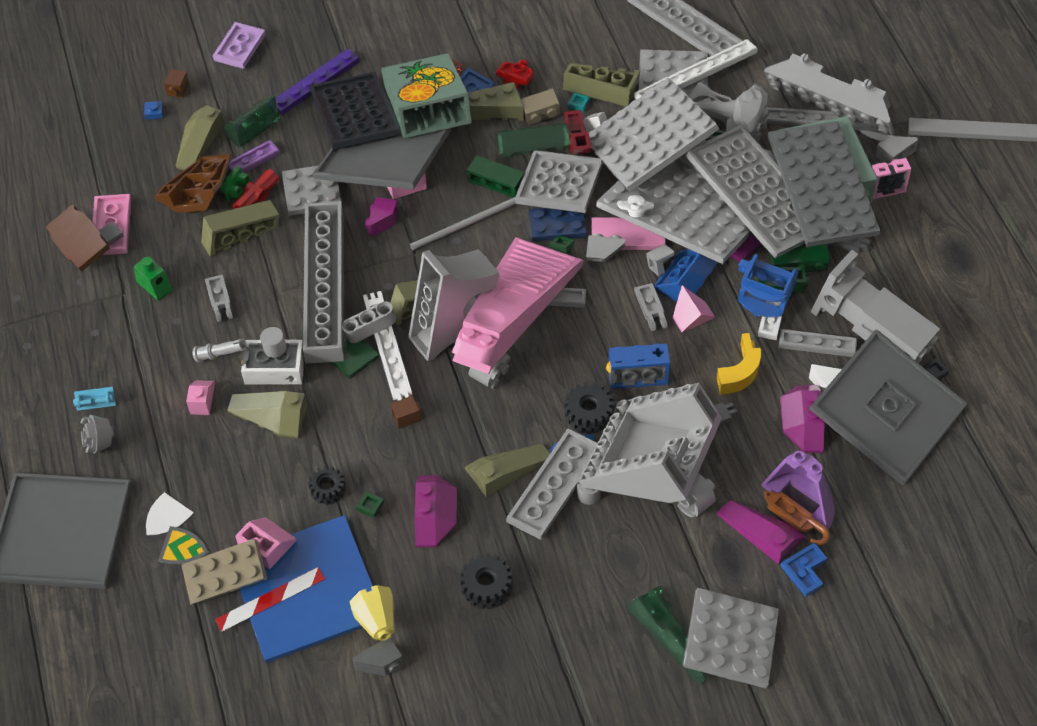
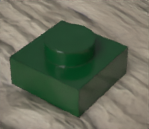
[550,235,575,254]
[356,491,384,519]

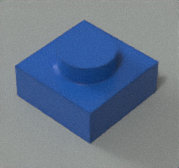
[144,101,163,119]

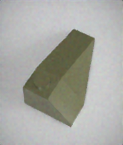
[176,105,225,170]

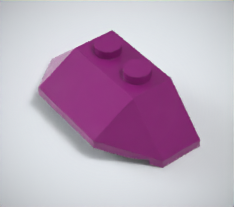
[780,385,824,453]
[415,475,457,547]

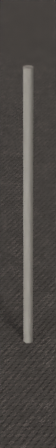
[410,197,516,250]

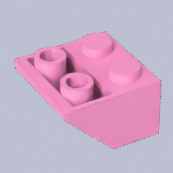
[235,517,297,569]

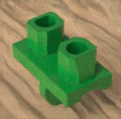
[220,166,251,202]

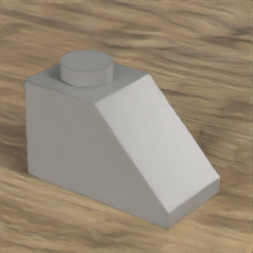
[876,136,918,164]

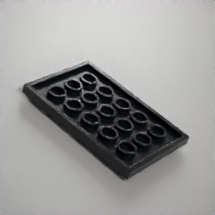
[309,71,401,149]

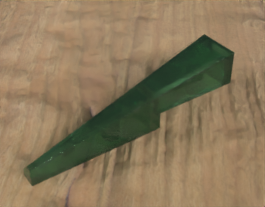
[625,586,708,684]

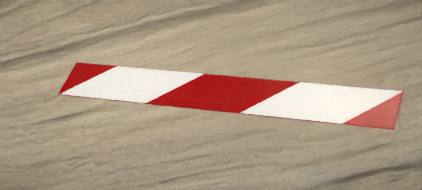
[215,567,325,632]

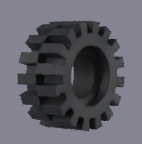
[308,466,346,505]

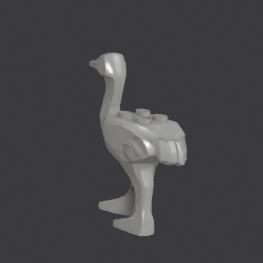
[689,82,778,165]

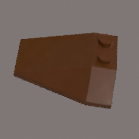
[154,154,232,213]

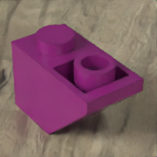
[365,197,398,237]

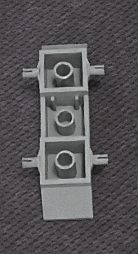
[764,53,894,136]

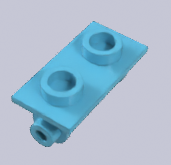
[73,387,116,411]

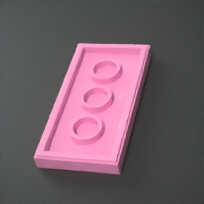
[92,194,132,255]
[592,218,665,250]

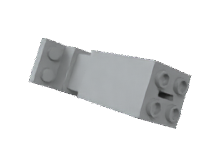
[811,250,940,364]

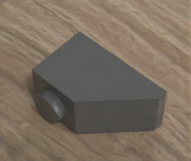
[352,638,404,676]

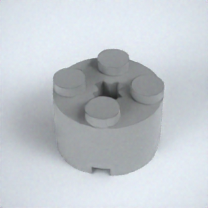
[469,353,510,389]
[677,472,716,517]

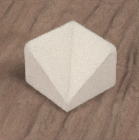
[583,112,607,132]

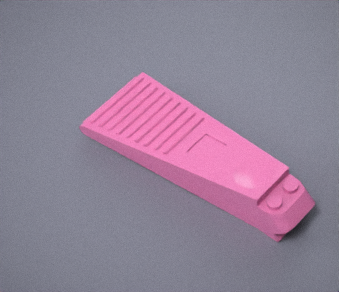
[452,237,583,374]

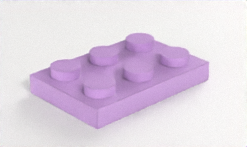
[213,22,266,69]

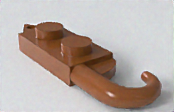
[763,491,830,545]

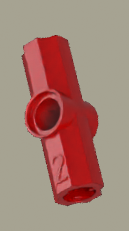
[233,169,279,209]

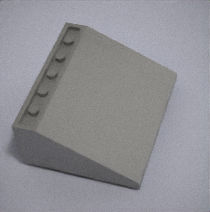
[579,383,722,503]

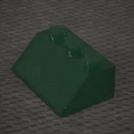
[224,95,280,148]

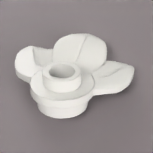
[617,195,654,217]

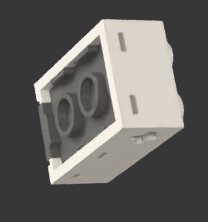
[241,340,305,384]

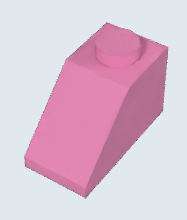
[186,380,215,415]

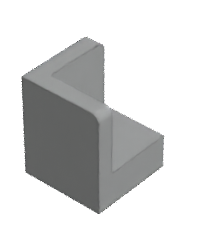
[646,244,674,276]

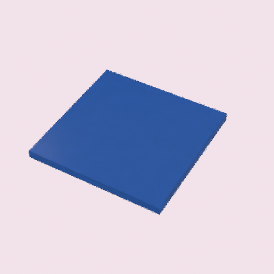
[240,515,373,663]

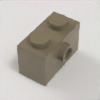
[520,89,561,125]

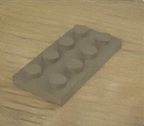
[182,539,267,605]

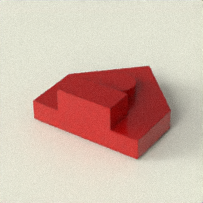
[496,60,534,89]

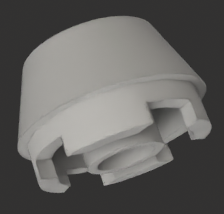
[81,415,114,454]

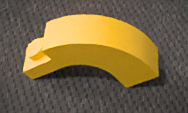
[717,333,761,395]

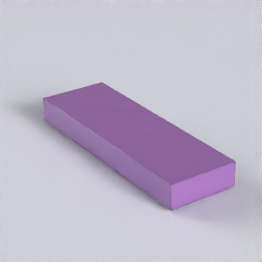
[228,140,280,173]

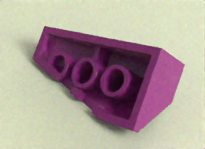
[717,500,806,564]

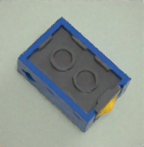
[606,343,670,389]

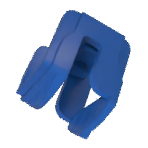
[738,254,798,317]

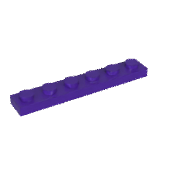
[270,49,359,115]

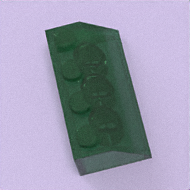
[495,123,570,157]

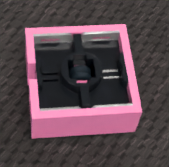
[872,158,911,199]

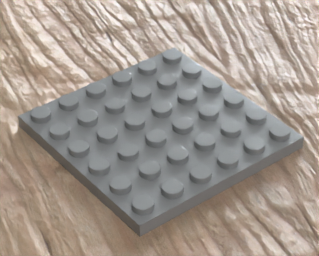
[589,77,719,192]

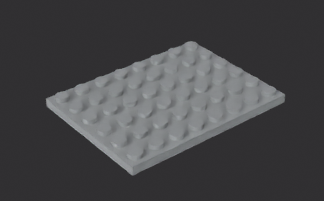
[596,159,752,264]

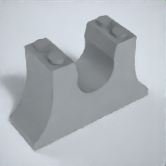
[408,249,499,361]

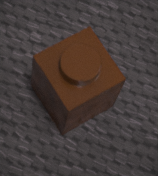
[164,69,189,98]
[390,396,422,429]

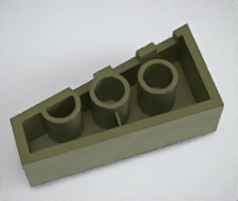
[563,63,640,107]
[201,200,279,257]

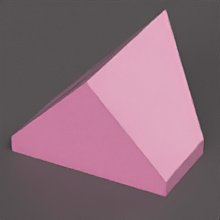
[673,285,715,333]

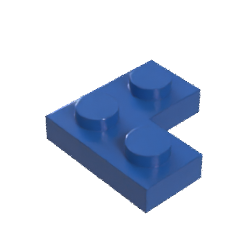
[781,543,827,597]

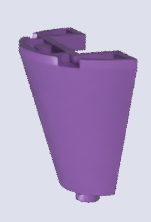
[761,451,835,529]

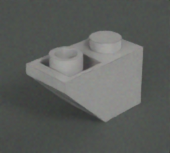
[586,233,625,263]

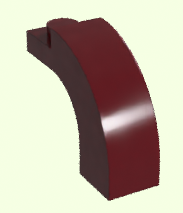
[564,110,591,155]

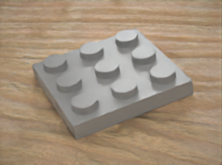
[282,165,341,216]

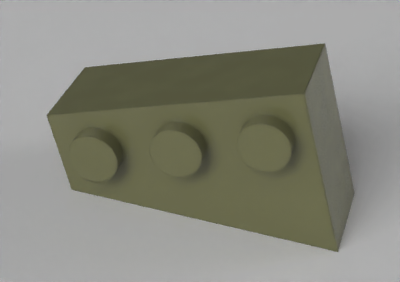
[468,82,524,121]
[390,280,418,326]

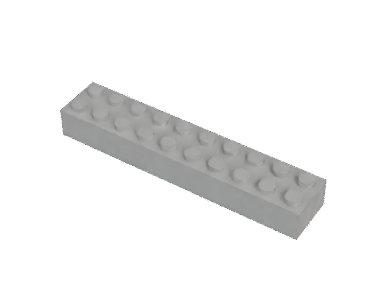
[303,201,344,364]

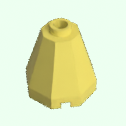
[350,585,394,641]

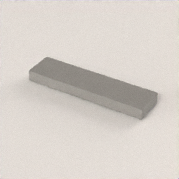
[778,329,857,357]

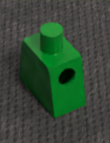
[134,257,173,301]

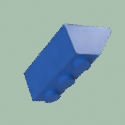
[654,249,717,302]

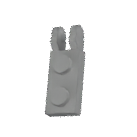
[205,274,233,322]
[634,283,667,331]

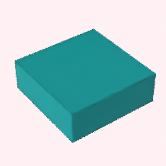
[568,92,590,113]

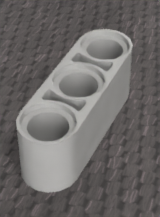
[342,301,396,343]

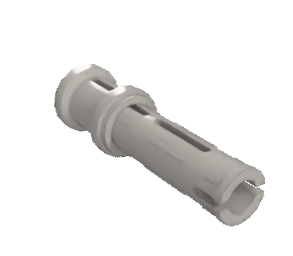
[193,339,247,363]

